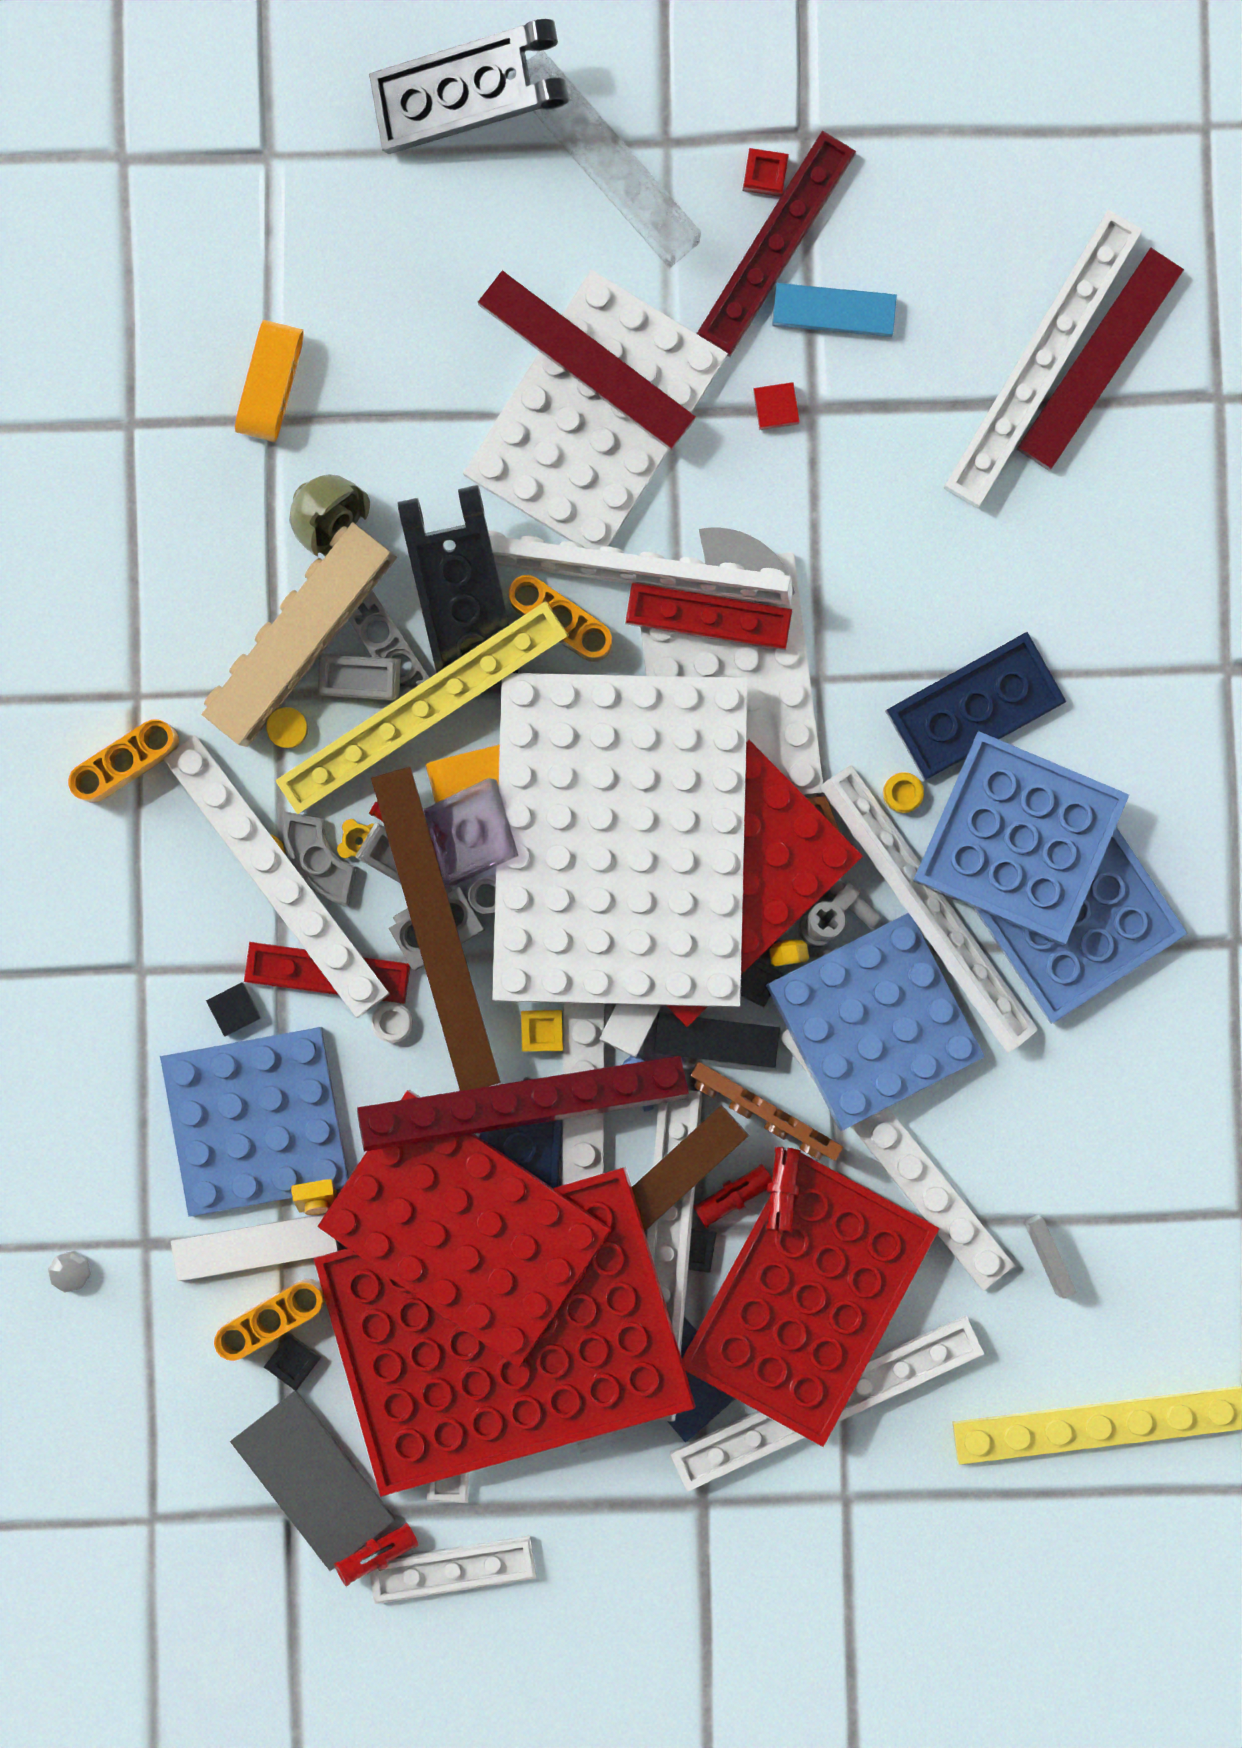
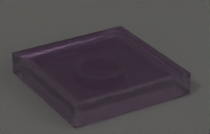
[423,778,519,886]

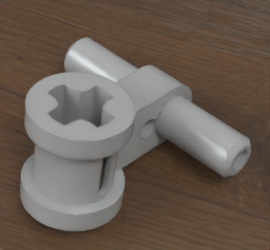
[799,879,881,947]

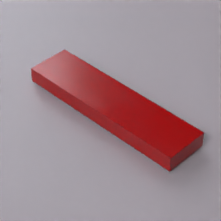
[625,583,792,650]
[244,942,411,1004]

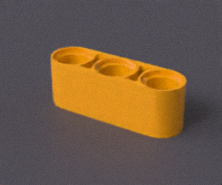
[235,320,304,442]
[509,575,612,662]
[68,719,179,802]
[425,744,500,804]
[214,1279,326,1361]

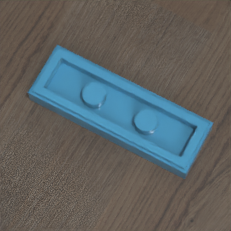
[772,283,897,337]

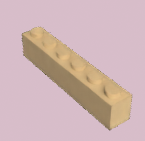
[201,522,398,747]

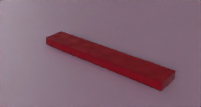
[696,130,856,357]
[1016,248,1184,471]
[478,270,696,451]

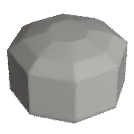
[48,1251,91,1293]

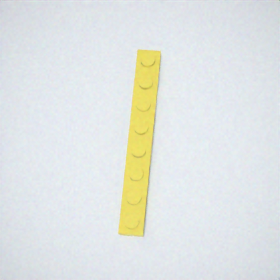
[275,601,569,814]
[952,1386,1242,1465]

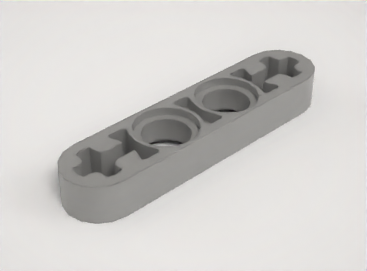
[348,590,429,698]

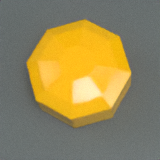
[769,939,809,966]

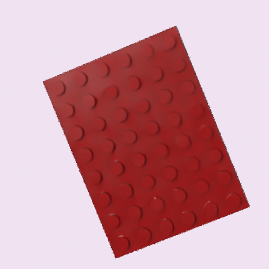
[313,1167,696,1497]

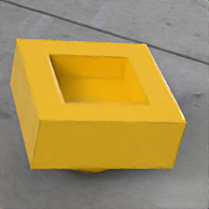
[521,1010,563,1052]
[291,1179,338,1215]

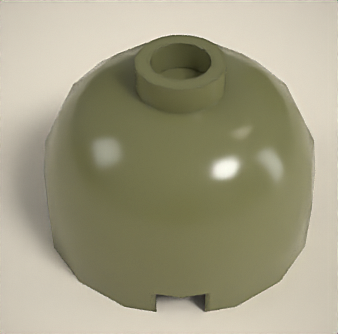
[289,474,370,556]

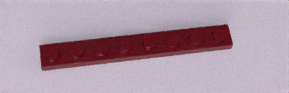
[357,1056,689,1152]

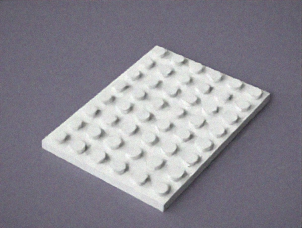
[492,673,748,1007]

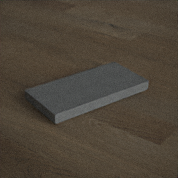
[230,1390,396,1571]

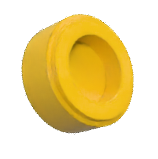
[266,707,308,749]
[882,772,924,814]

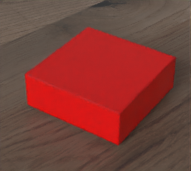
[742,148,789,197]
[753,382,800,430]

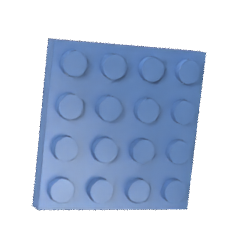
[913,731,1129,946]
[973,827,1188,1024]
[766,913,985,1131]
[160,1027,349,1217]

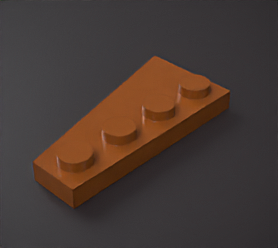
[690,1061,843,1161]

